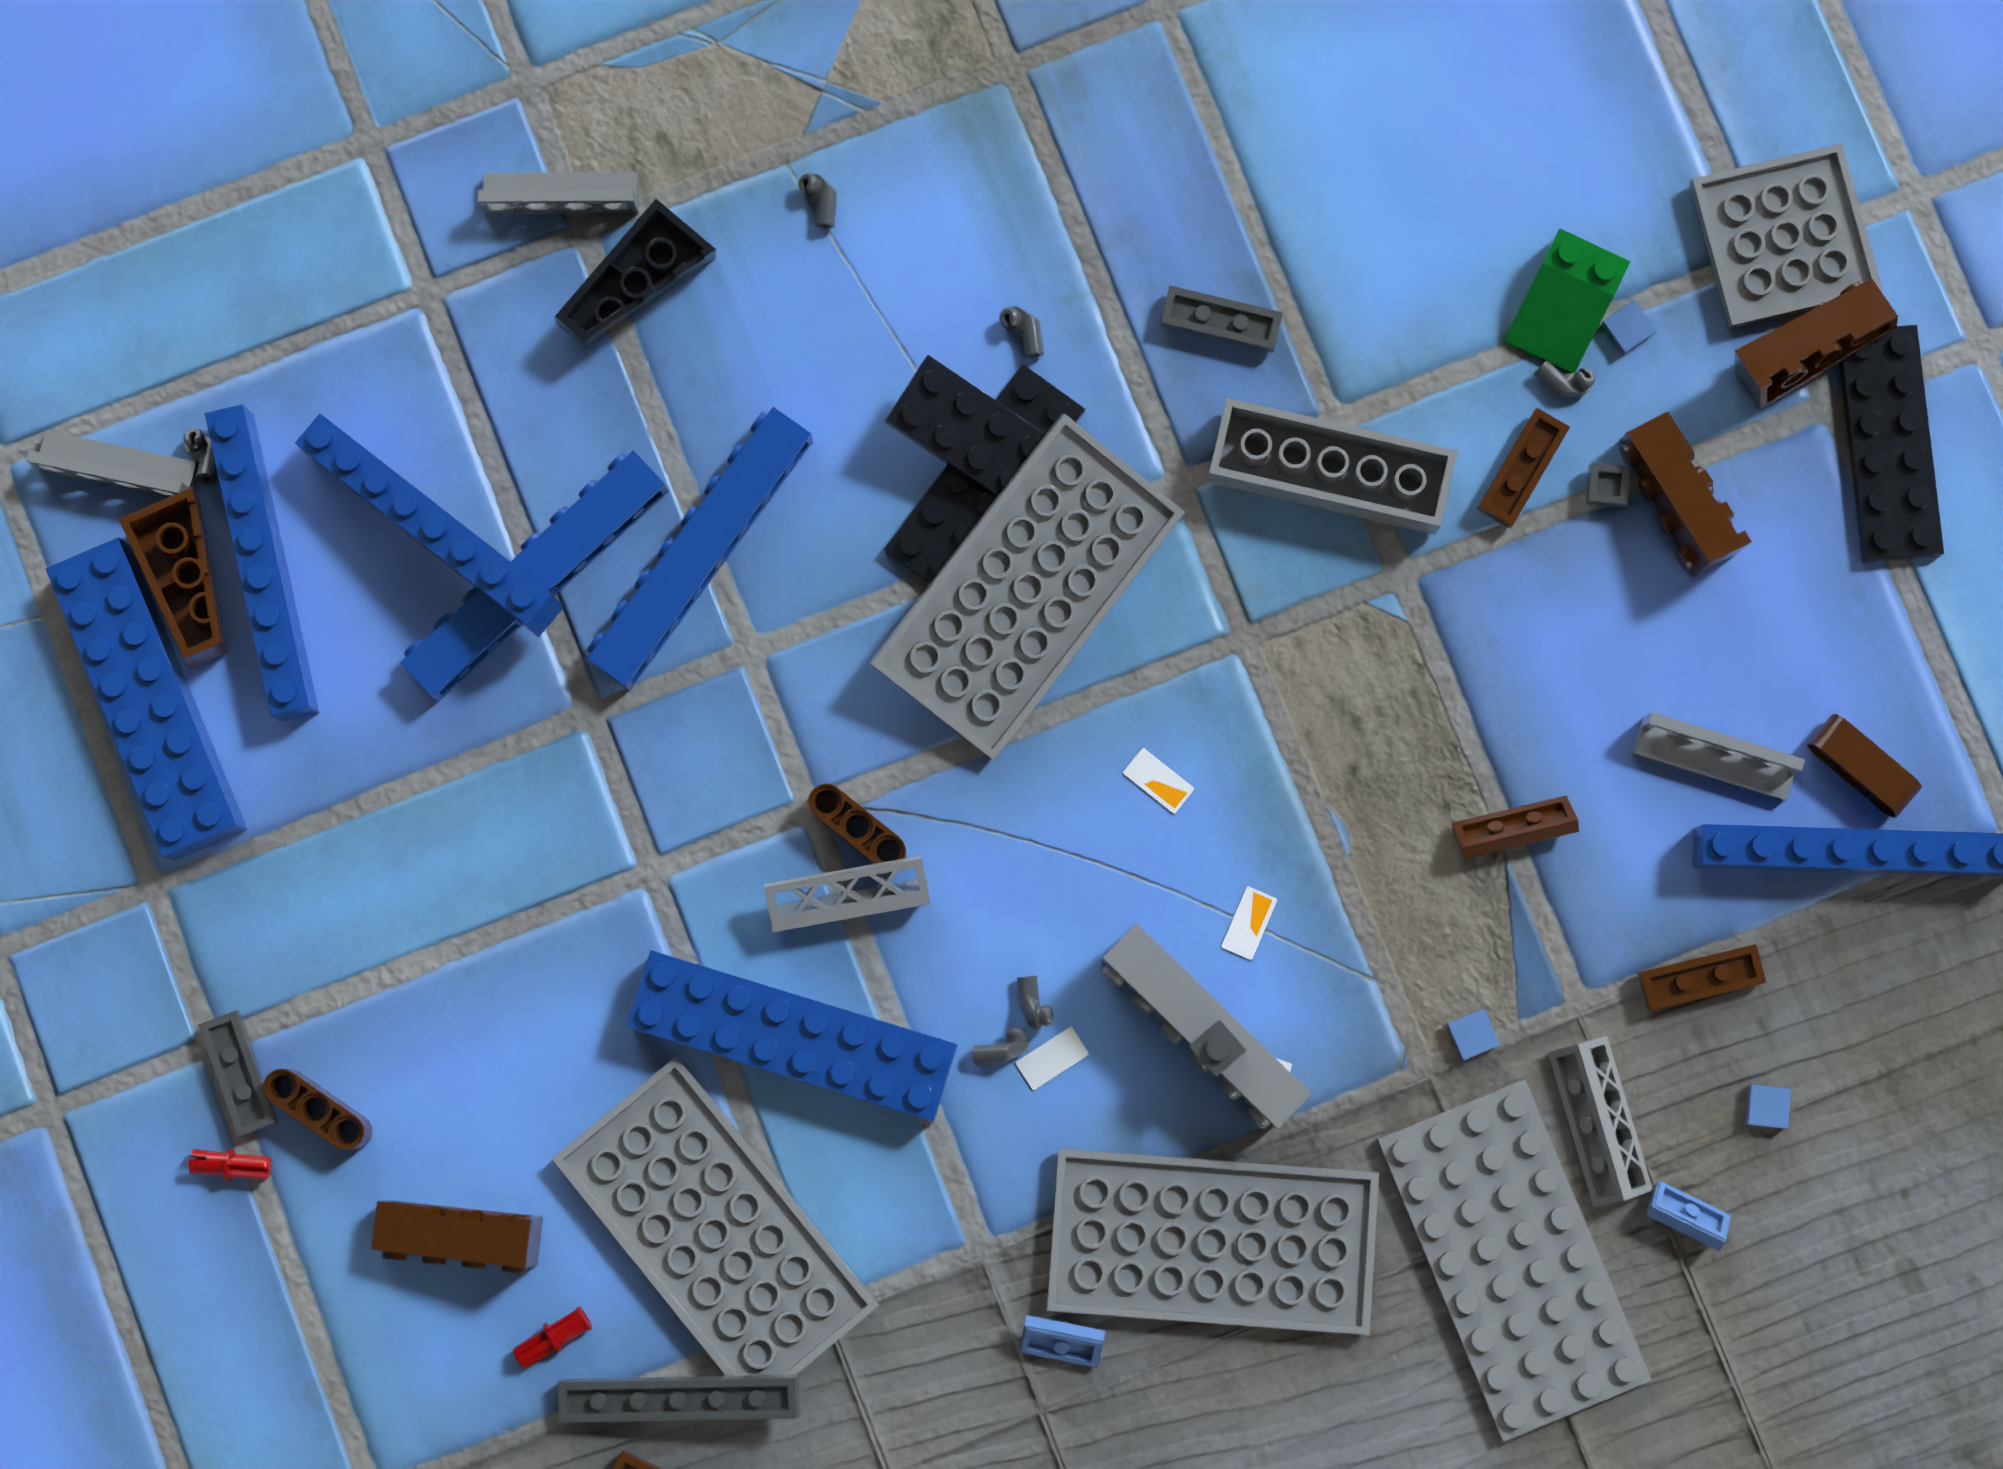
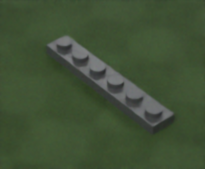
[557,1375,800,1423]

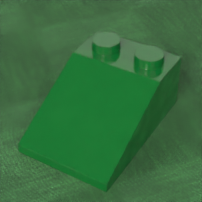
[1503,228,1631,373]

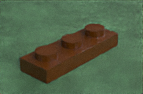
[1476,407,1570,529]
[1452,795,1579,859]
[1638,944,1766,1011]

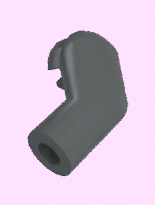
[1017,976,1054,1029]

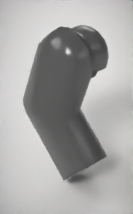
[798,173,837,228]
[999,307,1044,358]
[1534,360,1595,398]
[183,428,217,485]
[972,1028,1030,1066]

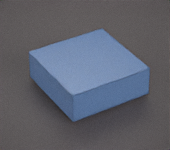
[1601,300,1657,355]
[1446,1008,1500,1061]
[1745,1084,1792,1129]

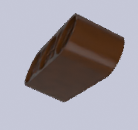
[1807,714,1922,818]
[808,784,907,864]
[263,1069,372,1150]

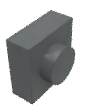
[1586,463,1630,508]
[1189,1020,1247,1078]

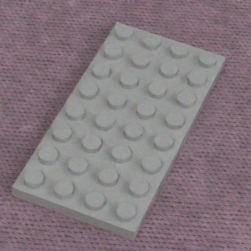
[869,413,1185,760]
[552,1056,879,1376]
[1376,1079,1652,1442]
[1047,1148,1379,1335]

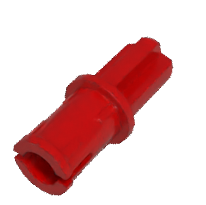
[189,1148,272,1181]
[513,1306,593,1368]

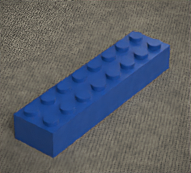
[45,537,247,861]
[626,950,958,1122]

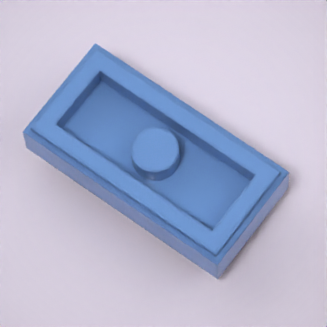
[1646,1180,1731,1251]
[1019,1315,1105,1368]

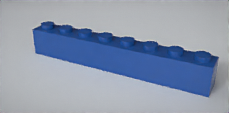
[204,404,319,722]
[587,407,814,691]
[295,414,564,638]
[400,450,669,702]
[1693,824,2003,877]

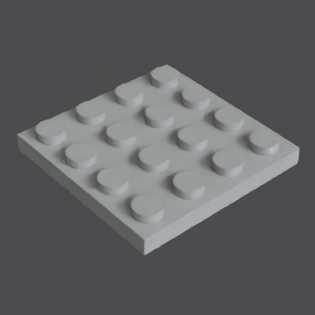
[1689,143,1883,329]

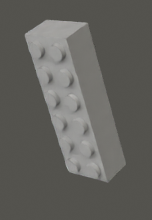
[1207,398,1458,535]
[1101,923,1312,1129]

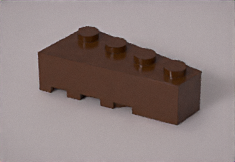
[1735,279,1898,410]
[1619,411,1752,577]
[118,487,227,669]
[371,1200,543,1273]

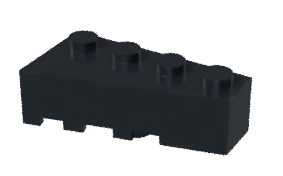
[555,199,716,349]

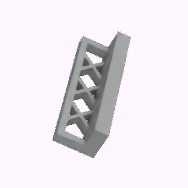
[478,172,639,215]
[26,430,199,497]
[1632,712,1805,802]
[764,856,930,932]
[1548,1036,1653,1207]

